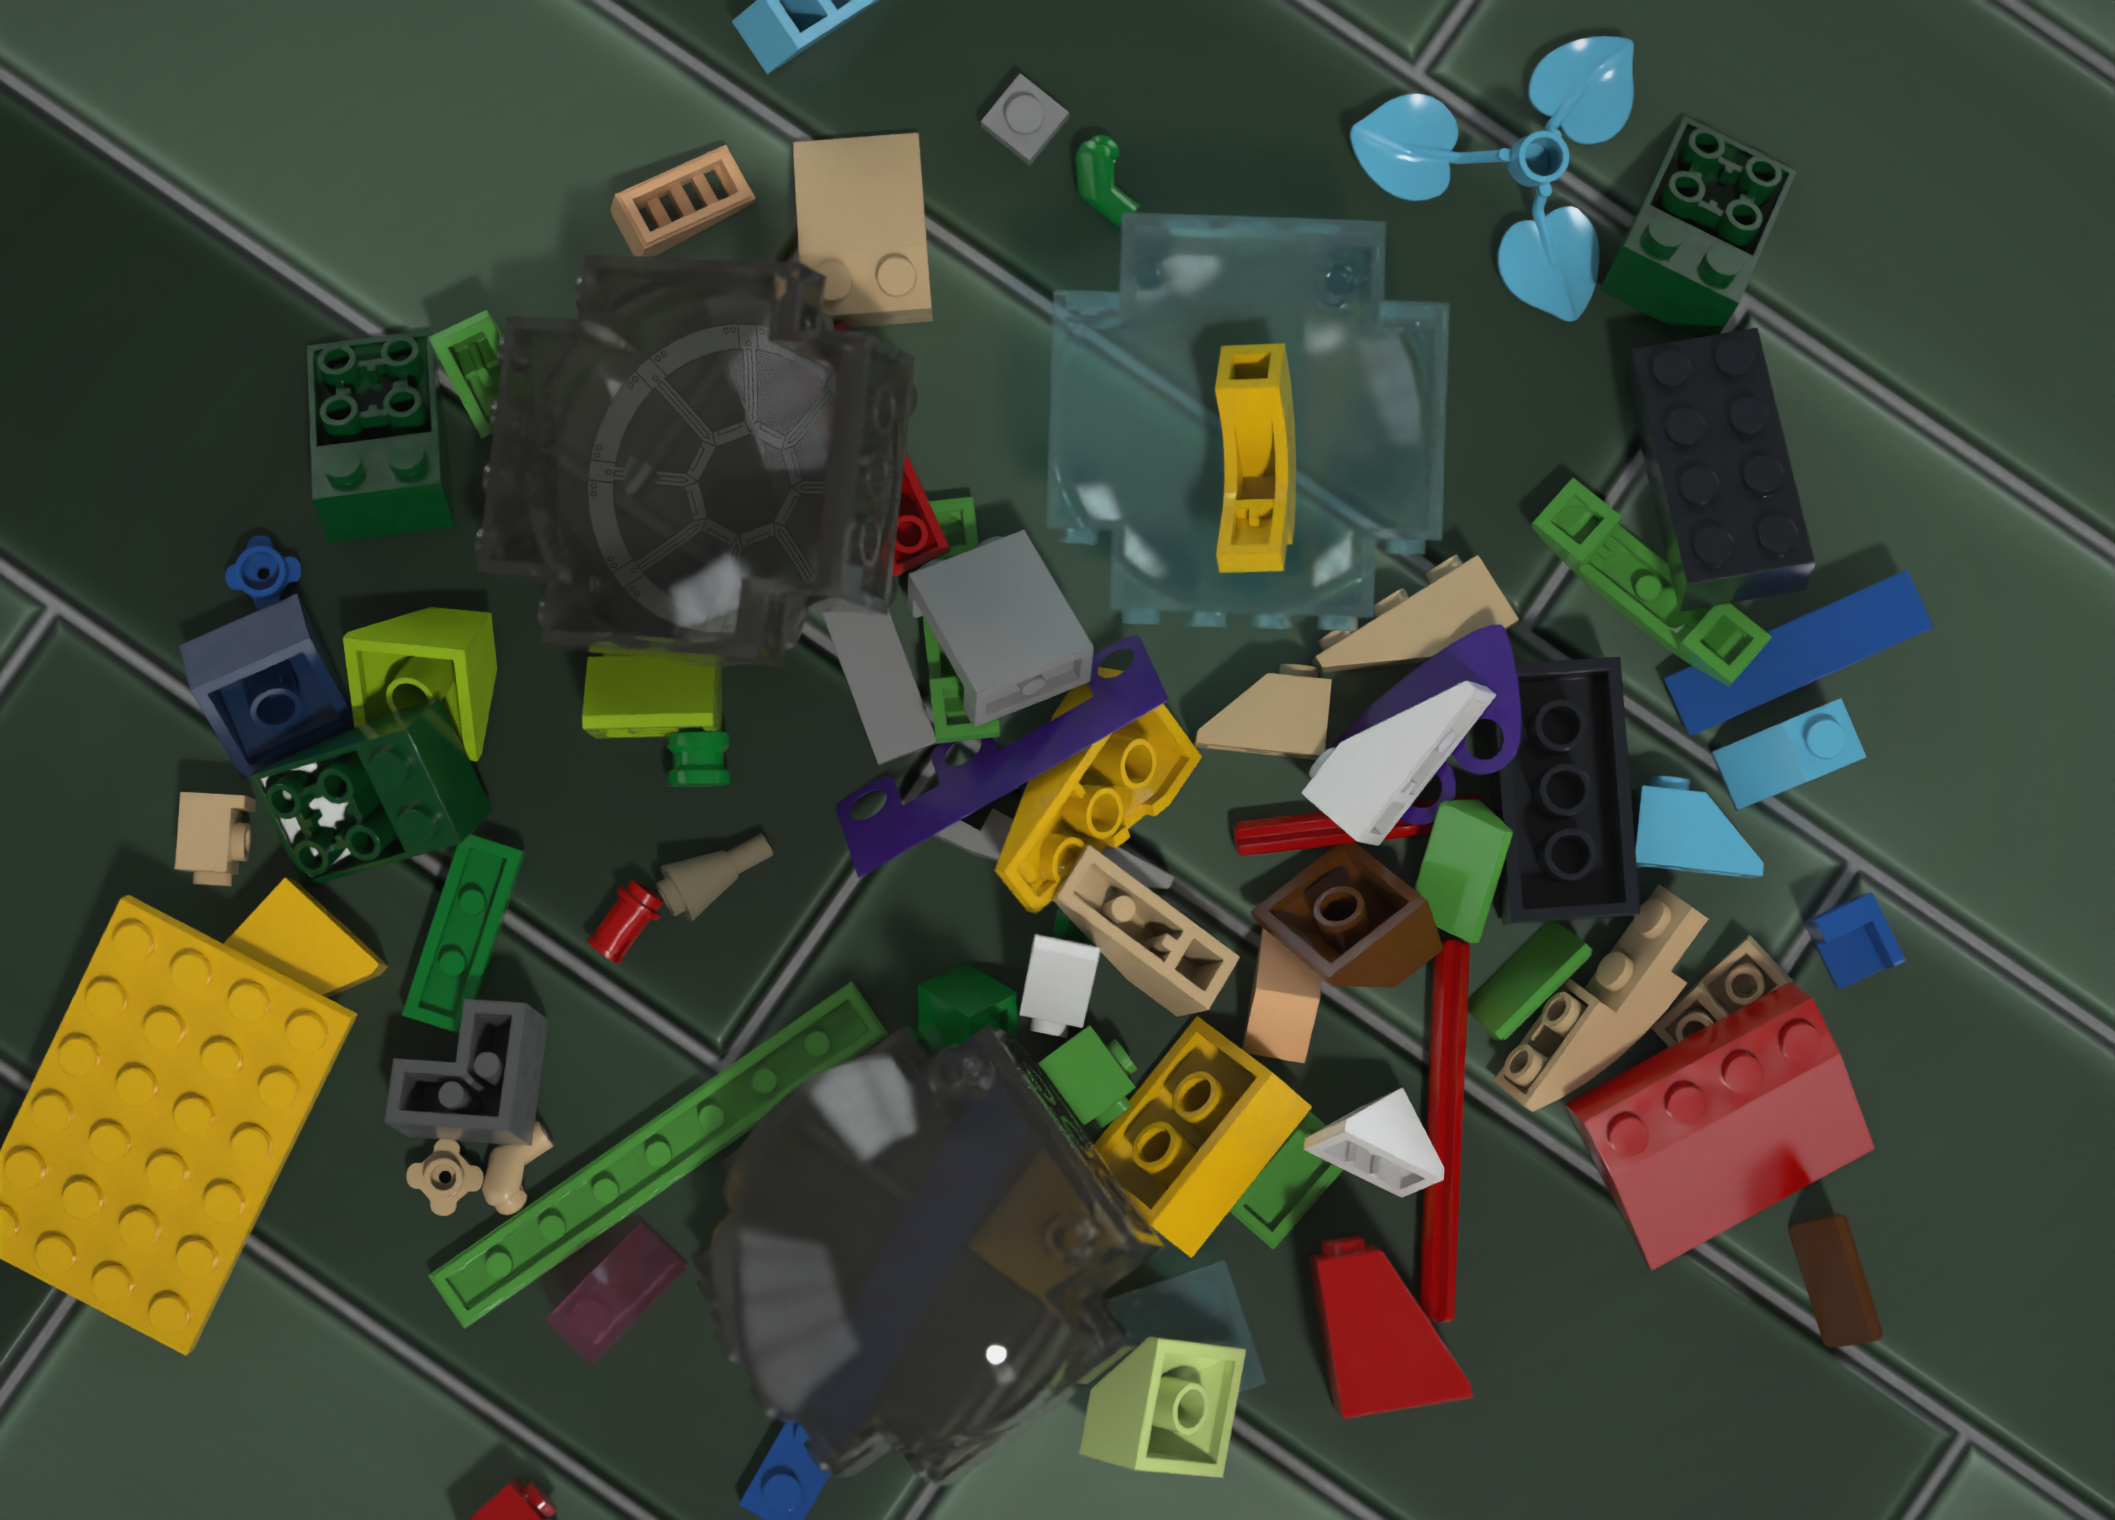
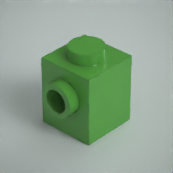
[1038,1025,1138,1128]

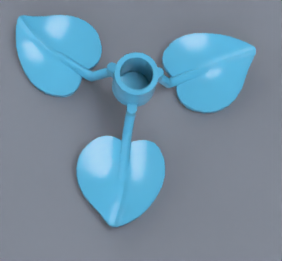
[1349,36,1634,322]

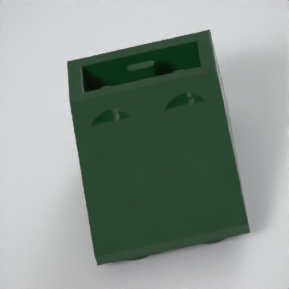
[1599,116,1797,338]
[307,329,455,543]
[249,698,493,888]

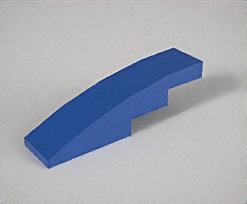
[1664,569,1935,736]

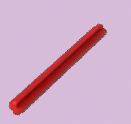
[1419,939,1470,1323]

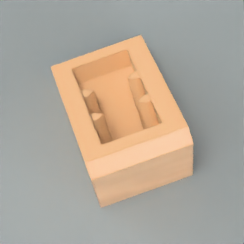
[1242,927,1322,1063]

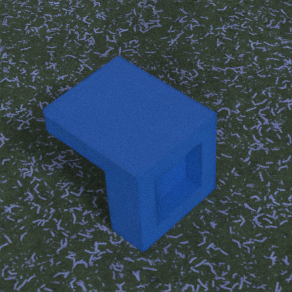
[1803,892,1906,989]

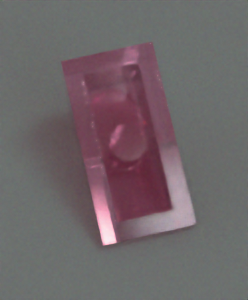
[545,1222,688,1365]

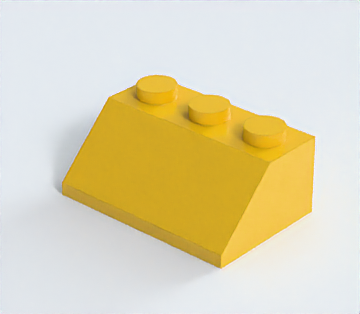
[1077,1016,1312,1258]

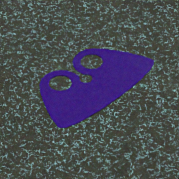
[1329,624,1522,824]

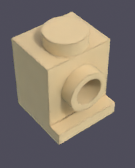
[175,792,256,887]

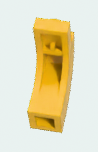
[1215,343,1296,573]

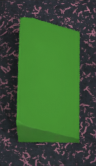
[1414,799,1513,943]
[1467,922,1592,1040]

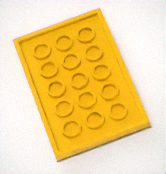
[0,895,358,1356]

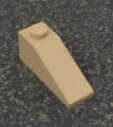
[1052,845,1240,1017]

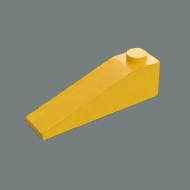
[995,667,1202,913]

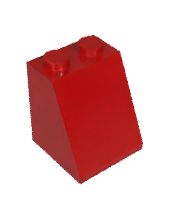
[1308,1236,1473,1419]

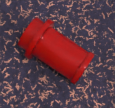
[586,879,664,965]

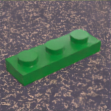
[402,834,526,1034]

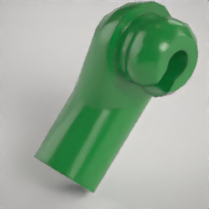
[1075,134,1141,231]

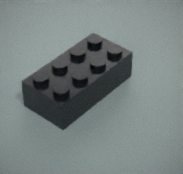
[1625,327,1816,612]
[1487,657,1640,926]

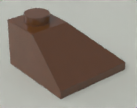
[1250,842,1443,987]

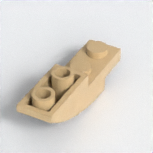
[1493,884,1708,1112]

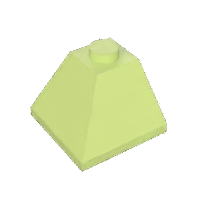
[1079,1337,1246,1478]

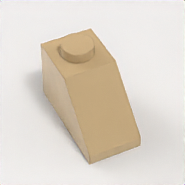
[1194,664,1332,760]

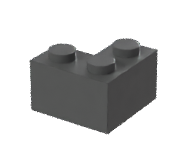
[385,999,549,1146]

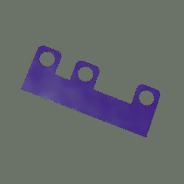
[837,635,1169,878]

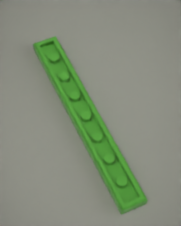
[428,981,889,1329]

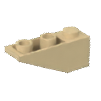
[1311,554,1519,673]

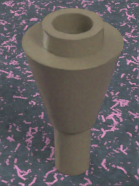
[656,833,773,922]

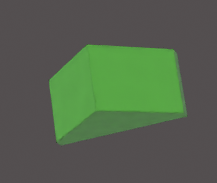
[429,310,539,439]

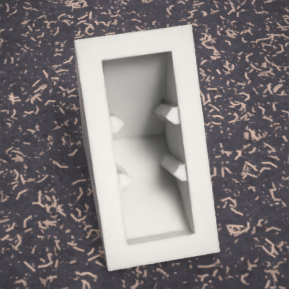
[1303,1087,1445,1198]

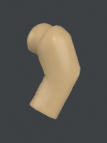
[482,1120,554,1215]

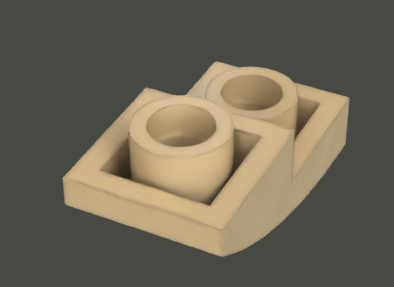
[1651,935,1793,1047]

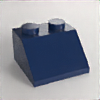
[179,594,354,780]

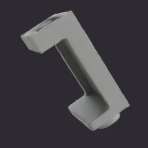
[907,530,1094,728]

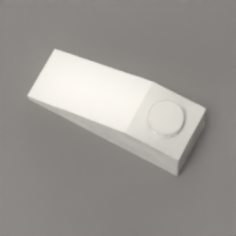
[1301,680,1497,846]
[1019,935,1101,1038]

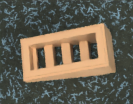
[610,145,756,263]

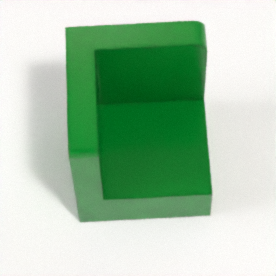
[918,963,1017,1071]

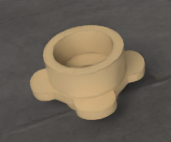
[406,1139,484,1216]

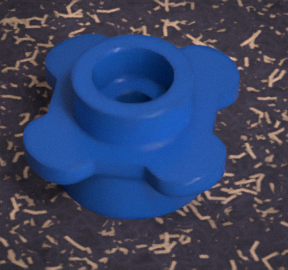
[225,536,302,610]

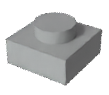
[981,73,1069,166]

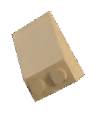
[793,133,933,331]

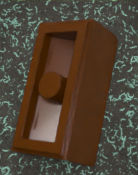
[1789,1212,1884,1348]

